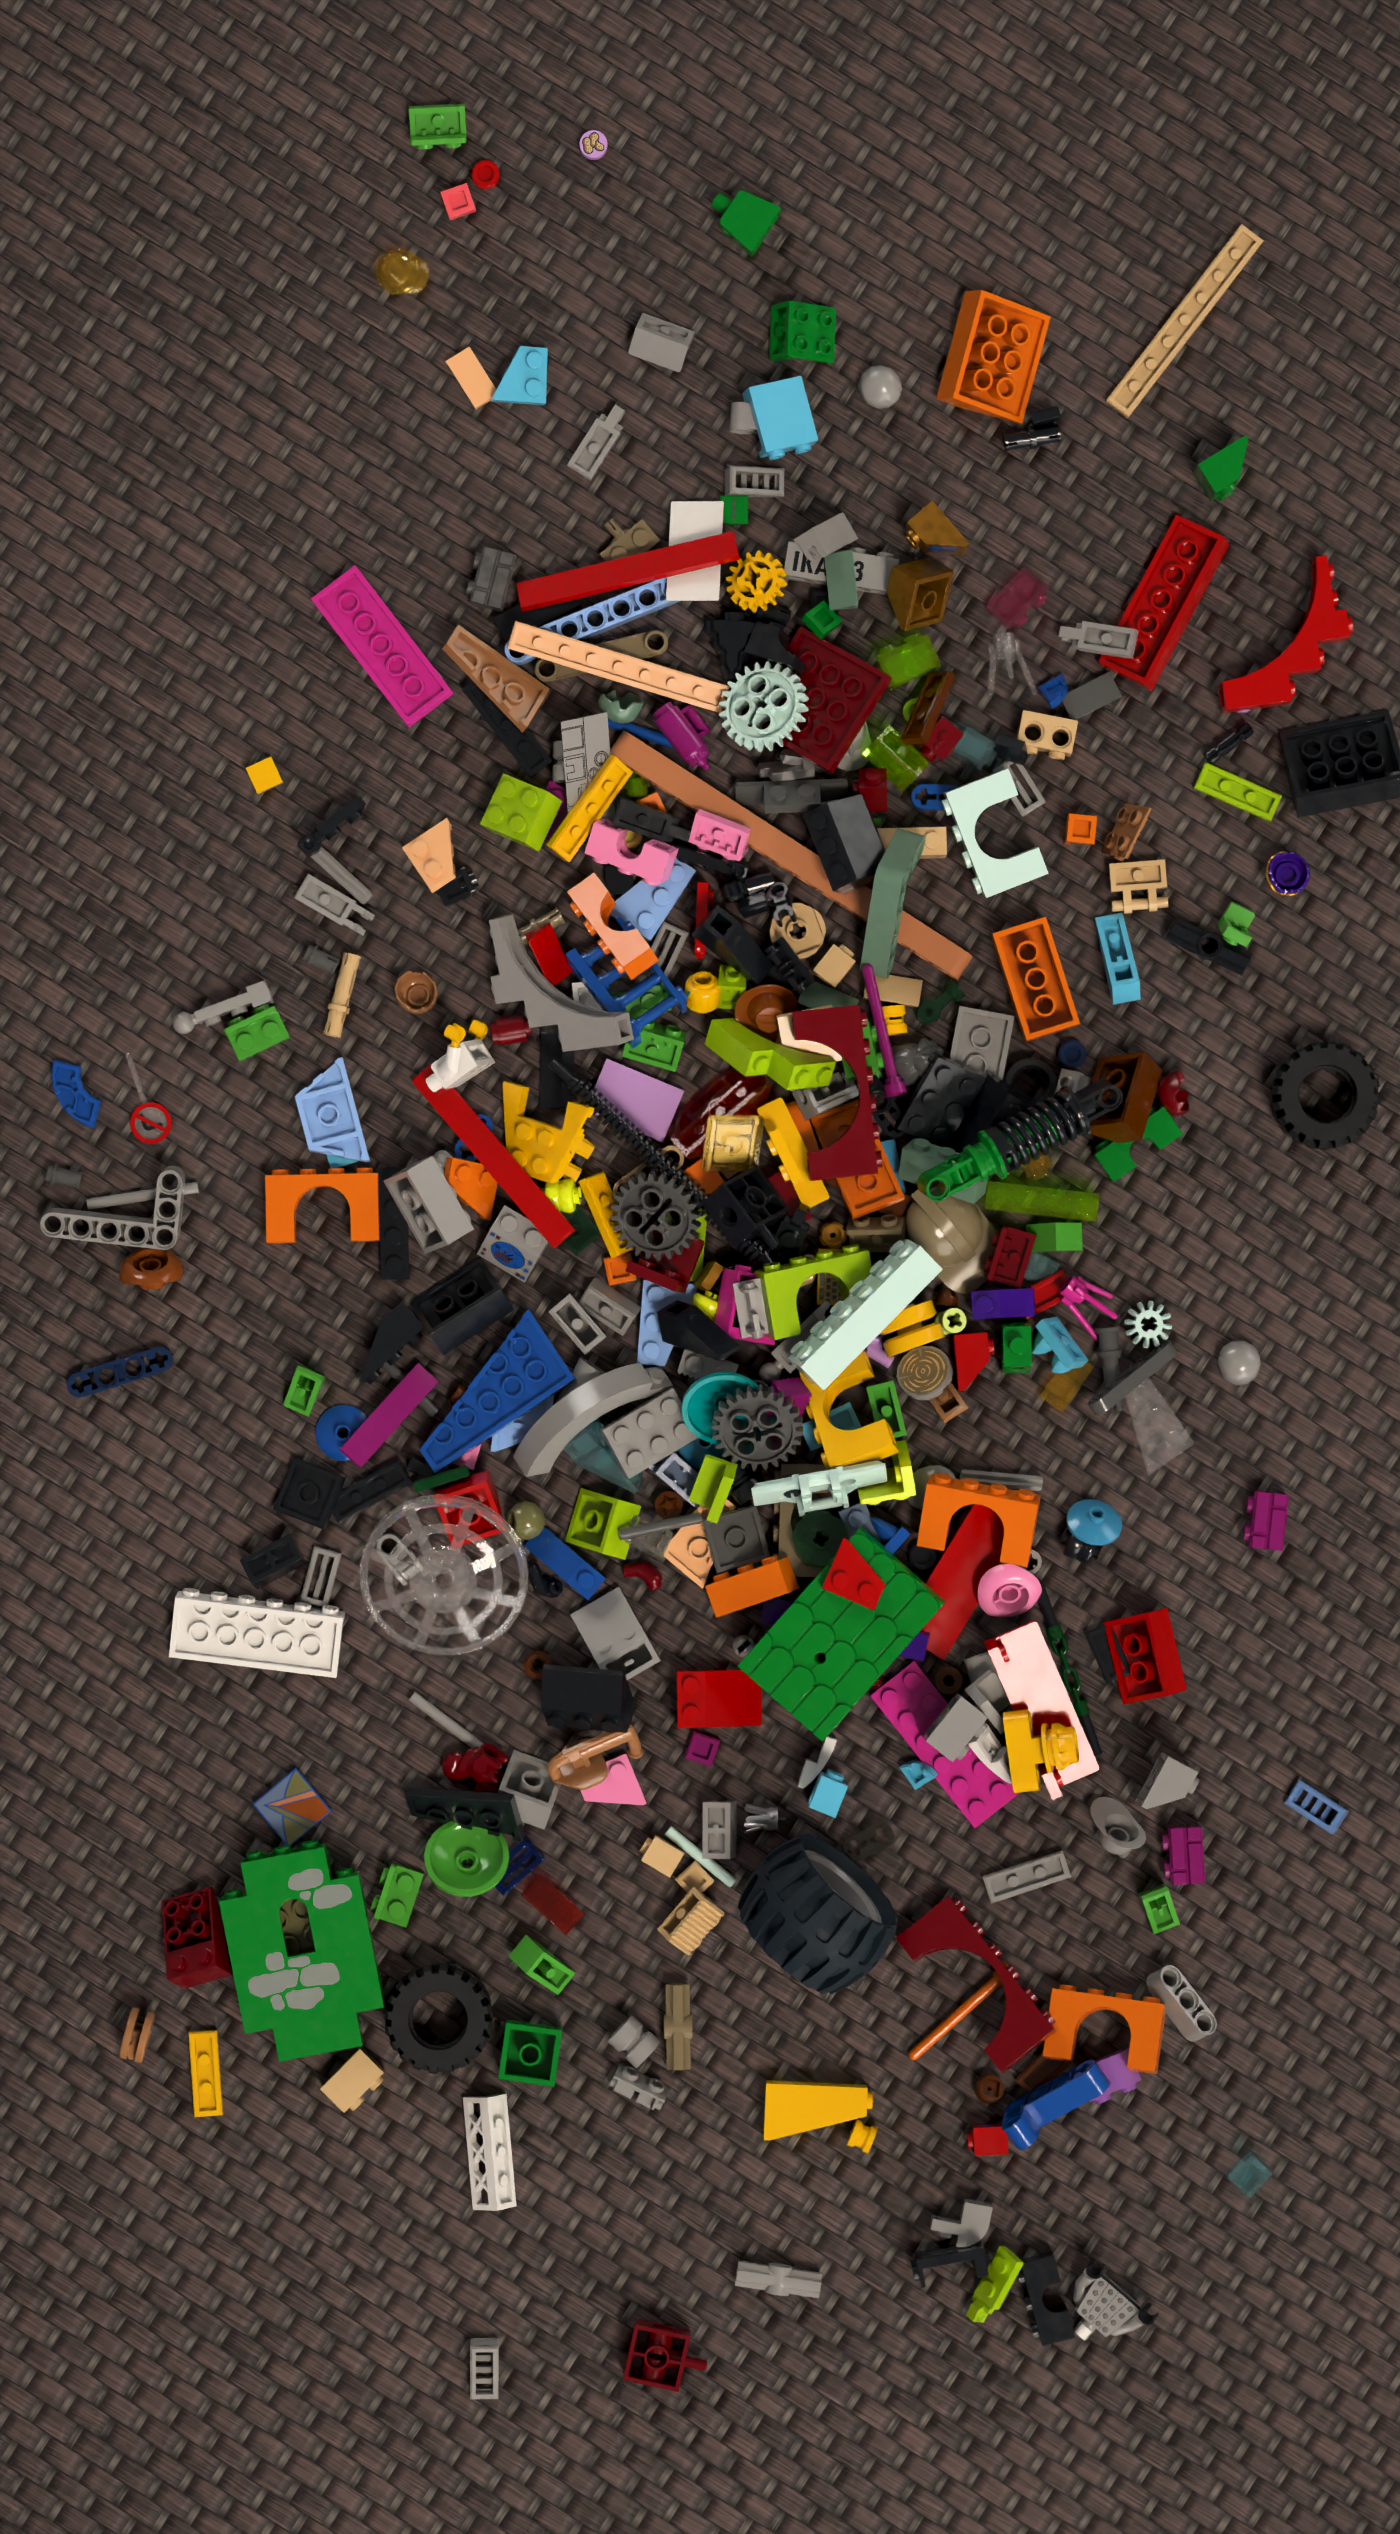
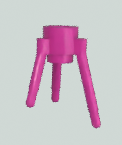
[1059,1275,1117,1341]

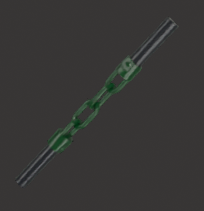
[1038,1584,1102,1756]

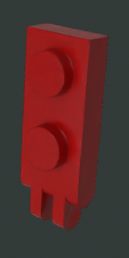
[695,882,714,960]

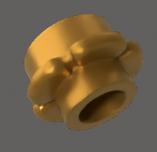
[819,1222,847,1249]

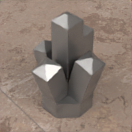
[756,749,815,782]

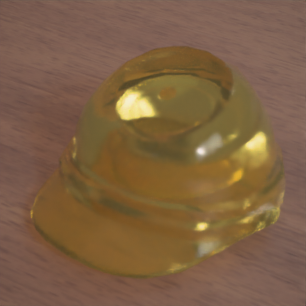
[375,248,429,295]

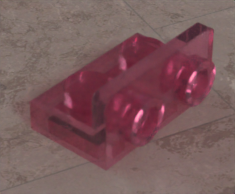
[985,567,1049,631]

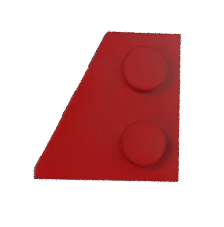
[822,1538,885,1611]

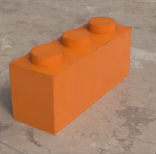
[705,1555,799,1618]

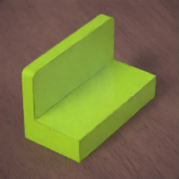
[689,1454,738,1524]

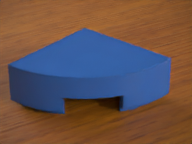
[1038,674,1068,709]

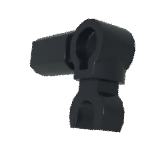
[721,871,775,904]
[738,882,797,927]

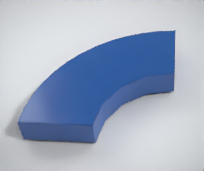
[52,1060,102,1128]

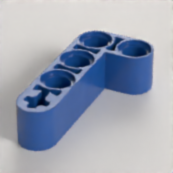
[1001,2060,1111,2150]

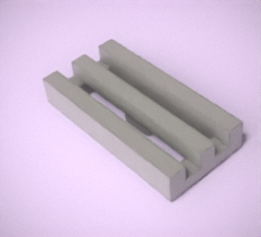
[992,761,1046,818]
[642,921,689,978]
[300,1546,342,1607]

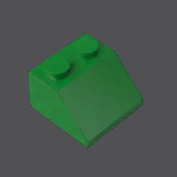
[1193,435,1248,502]

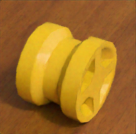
[846,2119,878,2154]

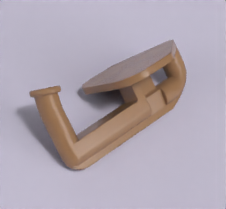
[547,1725,644,1790]

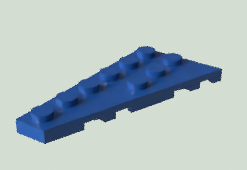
[420,1309,576,1474]

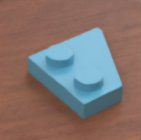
[491,346,548,405]

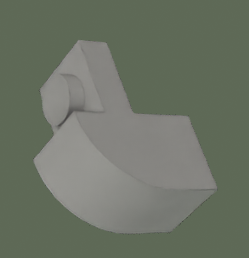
[930,2198,993,2247]

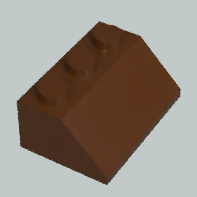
[1090,1052,1163,1143]

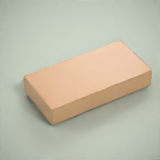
[446,347,496,410]

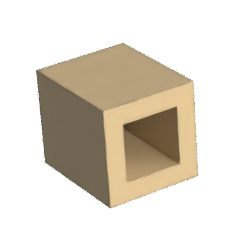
[812,944,856,989]
[639,1834,685,1878]

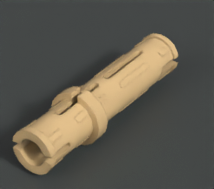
[323,952,361,1038]

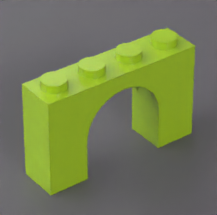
[755,1244,872,1340]

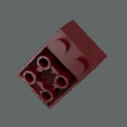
[162,1887,233,1989]

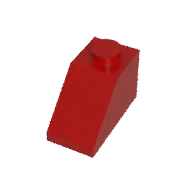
[953,1332,994,1391]

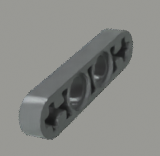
[1088,1340,1178,1416]

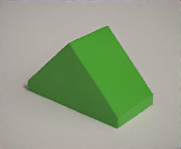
[1025,1222,1083,1253]
[283,1365,326,1417]
[1138,1883,1180,1934]

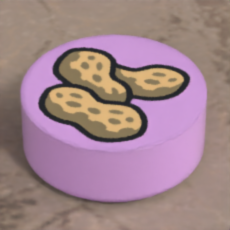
[580,130,608,160]

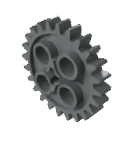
[610,1170,702,1261]
[711,1384,803,1471]

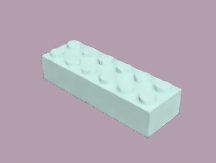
[787,1238,943,1391]

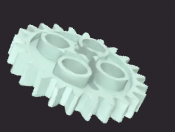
[719,661,809,752]

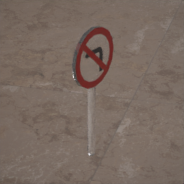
[126,1052,172,1144]

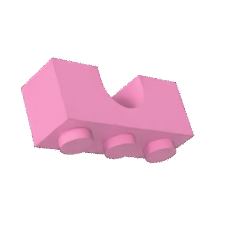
[584,818,679,885]

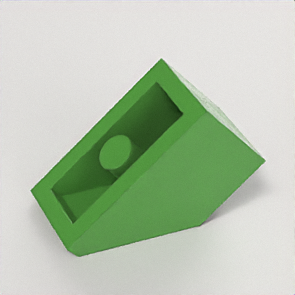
[866,1380,907,1438]
[508,1935,576,1995]

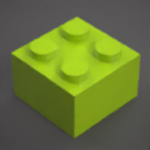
[480,773,562,852]

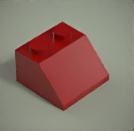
[433,1470,506,1548]

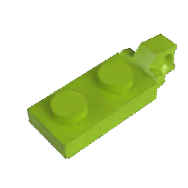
[966,2246,1024,2323]

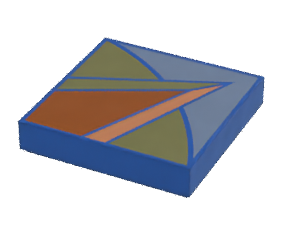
[253,1767,332,1846]

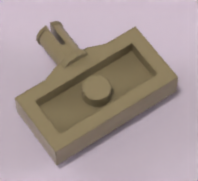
[599,518,660,562]

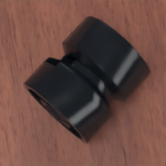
[731,1460,765,1506]

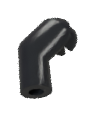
[525,1564,563,1598]

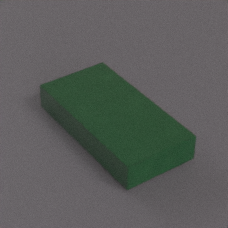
[413,1465,470,1493]

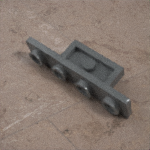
[735,779,848,814]

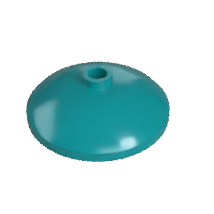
[682,1372,766,1444]

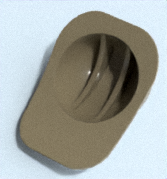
[902,1180,996,1294]

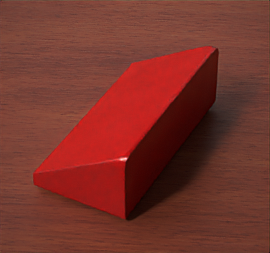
[525,923,573,986]

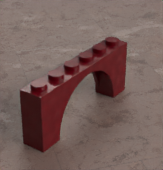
[791,1005,882,1181]
[896,1896,1056,2074]

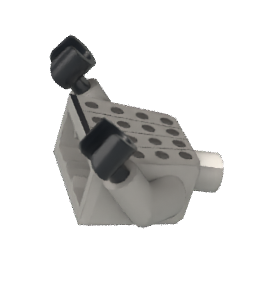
[1073,2257,1159,2341]

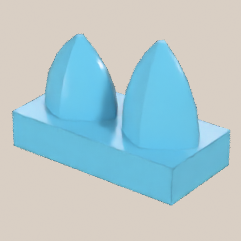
[1032,1317,1089,1374]

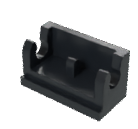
[240,1534,307,1589]

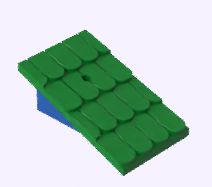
[738,1526,946,1742]

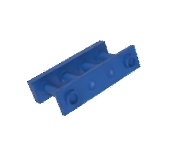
[566,916,688,1049]

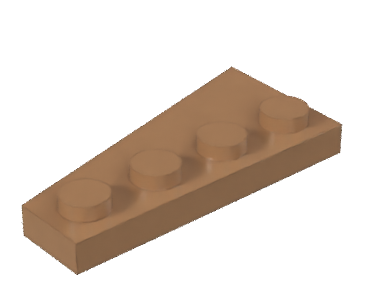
[442,625,550,733]

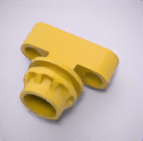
[1003,1709,1079,1793]

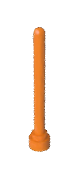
[908,1960,1009,2060]

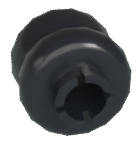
[1060,1528,1103,1565]

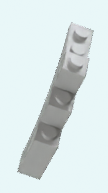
[489,914,634,1052]

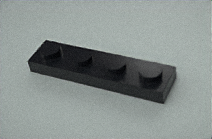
[462,681,553,779]
[378,1167,410,1280]

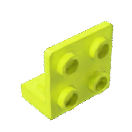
[857,1440,916,1505]

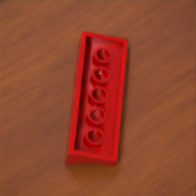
[1098,515,1230,692]
[922,1504,1004,1660]

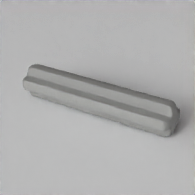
[310,846,373,904]
[960,1469,1043,1491]

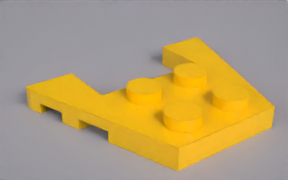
[503,1081,594,1183]

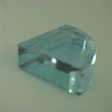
[1024,1252,1060,1280]

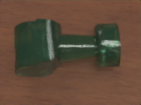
[916,979,965,1025]

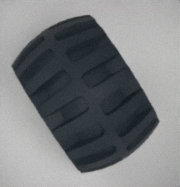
[738,1834,898,1994]

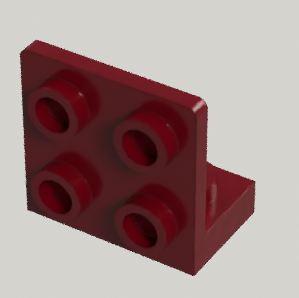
[625,1230,705,1293]

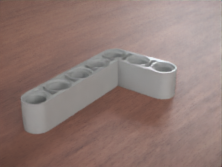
[40,1166,185,1250]

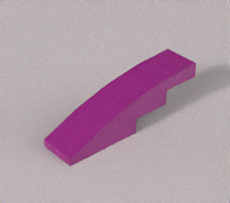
[340,1363,439,1468]

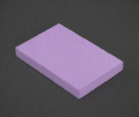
[587,1059,684,1143]

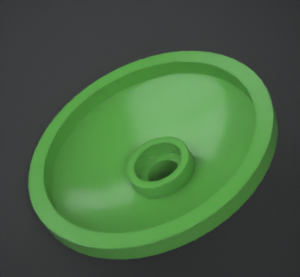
[424,1821,509,1897]

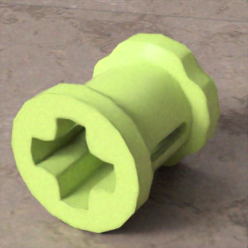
[934,1308,967,1335]

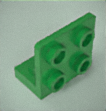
[769,300,836,364]

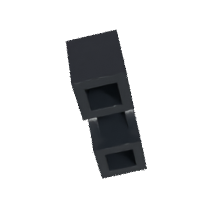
[1018,2251,1075,2346]

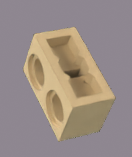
[1017,710,1078,760]

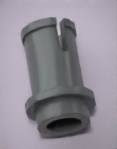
[303,945,340,975]
[45,1164,82,1189]

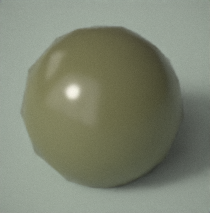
[507,1501,545,1540]

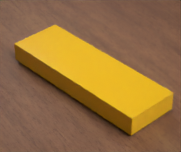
[578,1171,636,1259]
[189,2030,223,2117]

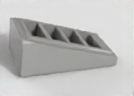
[725,465,784,497]
[470,2338,499,2399]

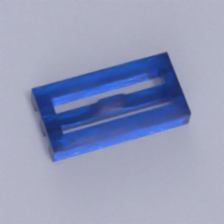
[495,1838,546,1896]

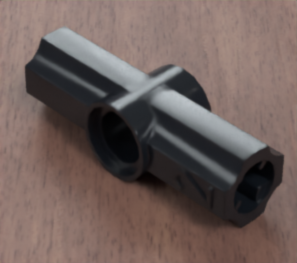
[1166,918,1252,976]

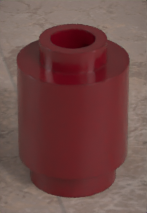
[490,1014,532,1046]

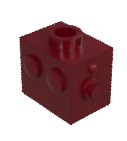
[914,716,964,764]

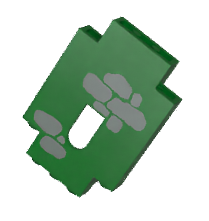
[219,1840,385,2062]

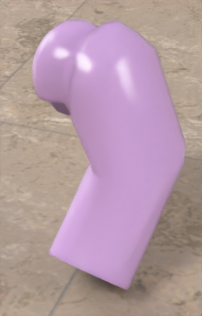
[865,1334,895,1368]

